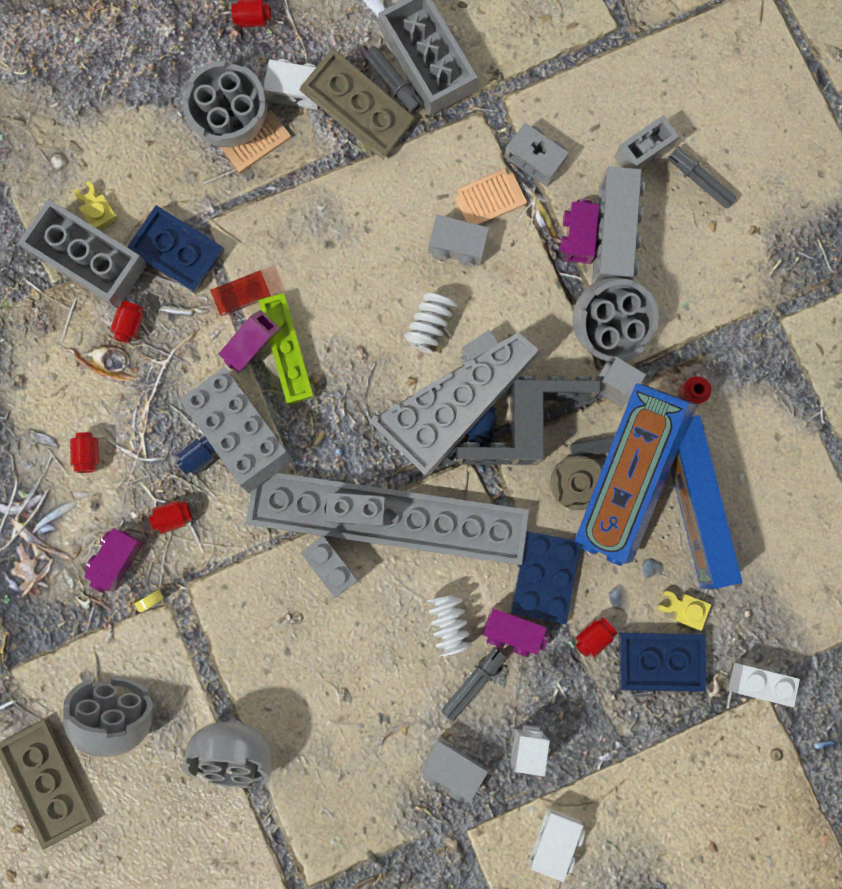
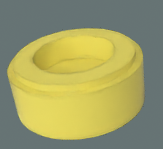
[134,589,164,612]

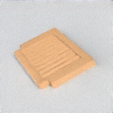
[220,110,291,174]
[455,168,527,225]

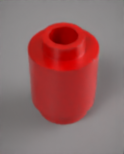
[231,0,272,28]
[109,301,144,344]
[678,376,711,407]
[70,432,99,473]
[149,500,193,534]
[575,617,617,658]

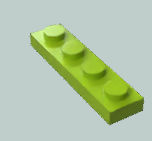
[258,293,314,405]

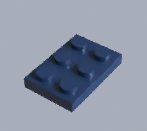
[127,205,225,294]
[511,531,581,624]
[619,632,706,692]

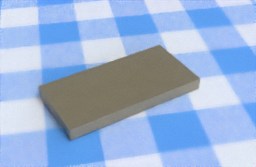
[299,48,416,160]
[0,718,97,850]

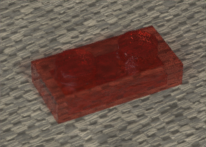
[210,270,271,317]

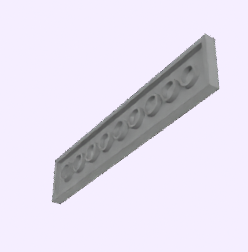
[246,473,529,565]

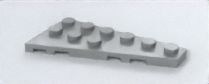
[368,332,541,476]

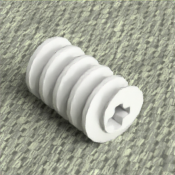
[404,293,457,354]
[426,595,472,657]

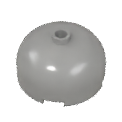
[182,61,267,148]
[572,277,659,362]
[63,676,153,757]
[182,720,273,788]

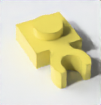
[74,181,118,230]
[657,591,711,631]

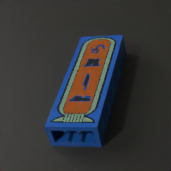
[574,383,696,566]
[670,415,743,589]

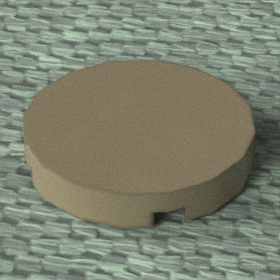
[550,455,602,510]

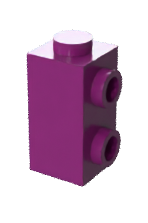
[560,199,599,264]
[218,310,281,373]
[84,528,144,593]
[482,608,549,658]

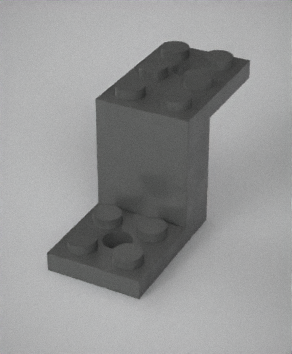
[456,376,600,465]

